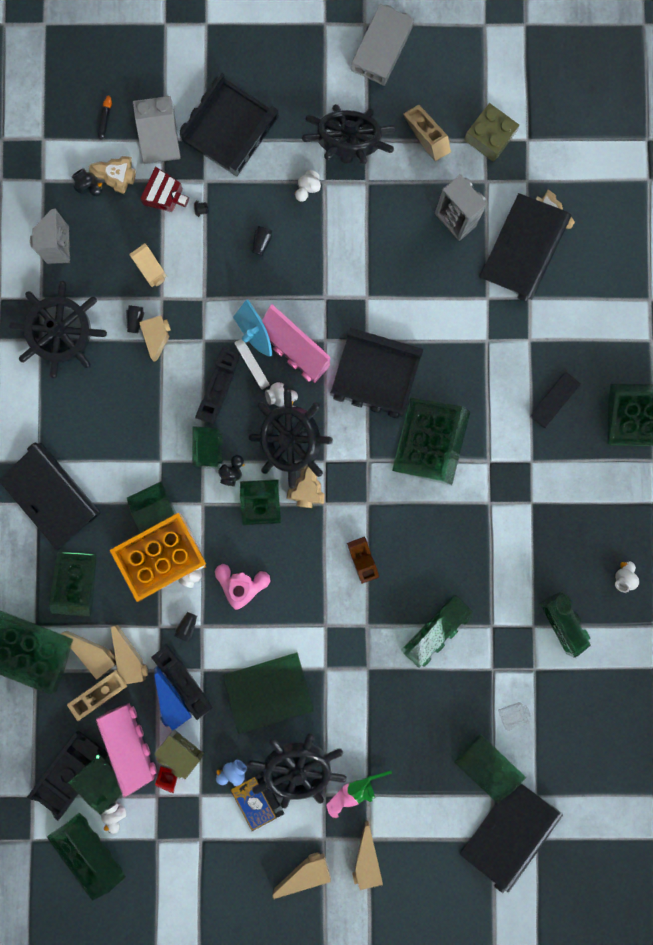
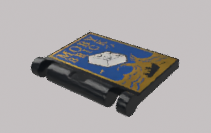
[230,772,285,831]

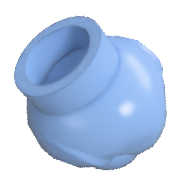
[216,759,247,786]

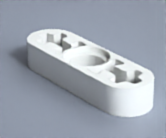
[234,338,270,390]

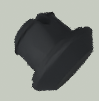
[194,200,208,217]

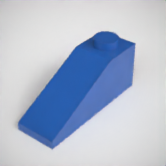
[154,666,192,731]

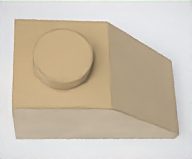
[139,315,171,361]

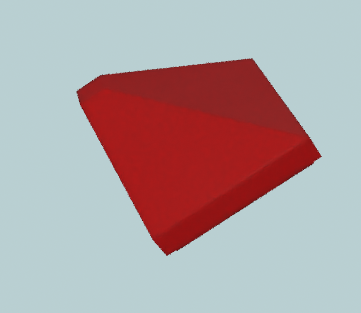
[155,766,178,793]

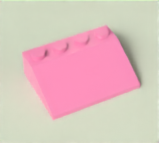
[262,304,330,383]
[96,703,157,797]

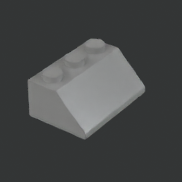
[30,209,70,264]

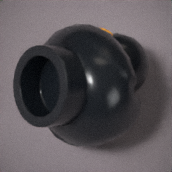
[71,168,102,196]
[218,455,245,486]

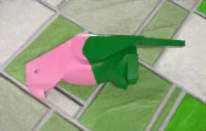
[326,770,392,818]

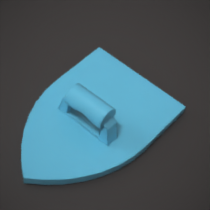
[233,299,272,356]

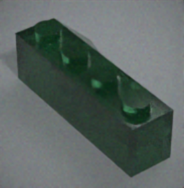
[401,595,473,668]

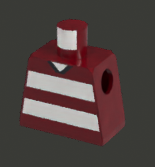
[140,167,189,212]

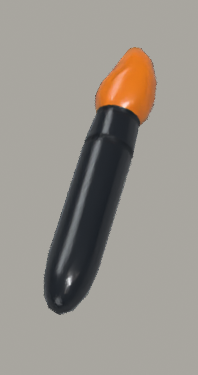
[98,95,112,140]

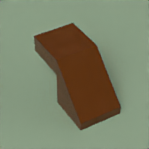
[347,536,379,584]

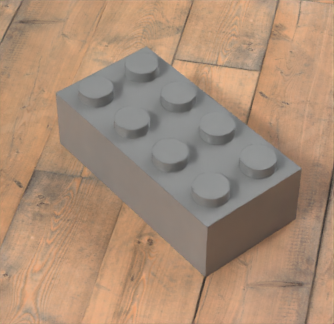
[435,174,487,241]

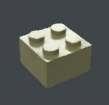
[464,103,520,162]
[154,730,204,779]

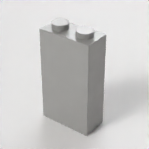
[351,4,414,86]

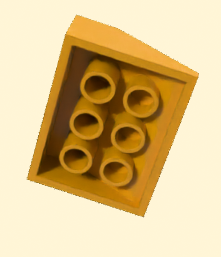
[110,513,206,602]

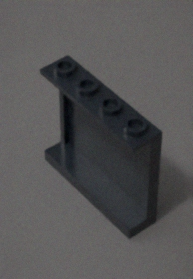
[179,73,279,177]
[330,327,423,419]

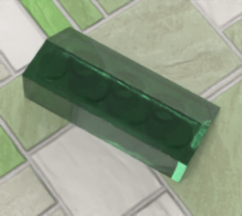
[47,813,126,901]

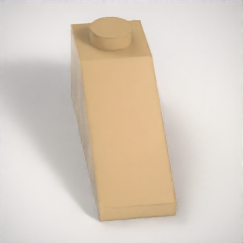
[403,105,451,161]
[129,243,167,287]
[111,625,148,684]
[60,631,116,680]
[67,670,127,721]
[352,821,383,890]
[273,853,331,899]

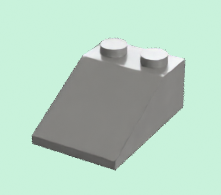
[133,96,181,164]

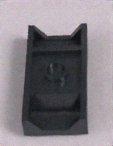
[27,730,109,821]

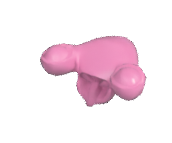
[215,564,270,610]

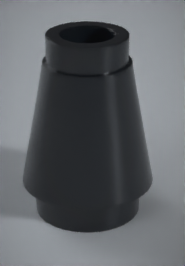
[252,226,273,256]
[126,305,145,334]
[174,612,197,642]

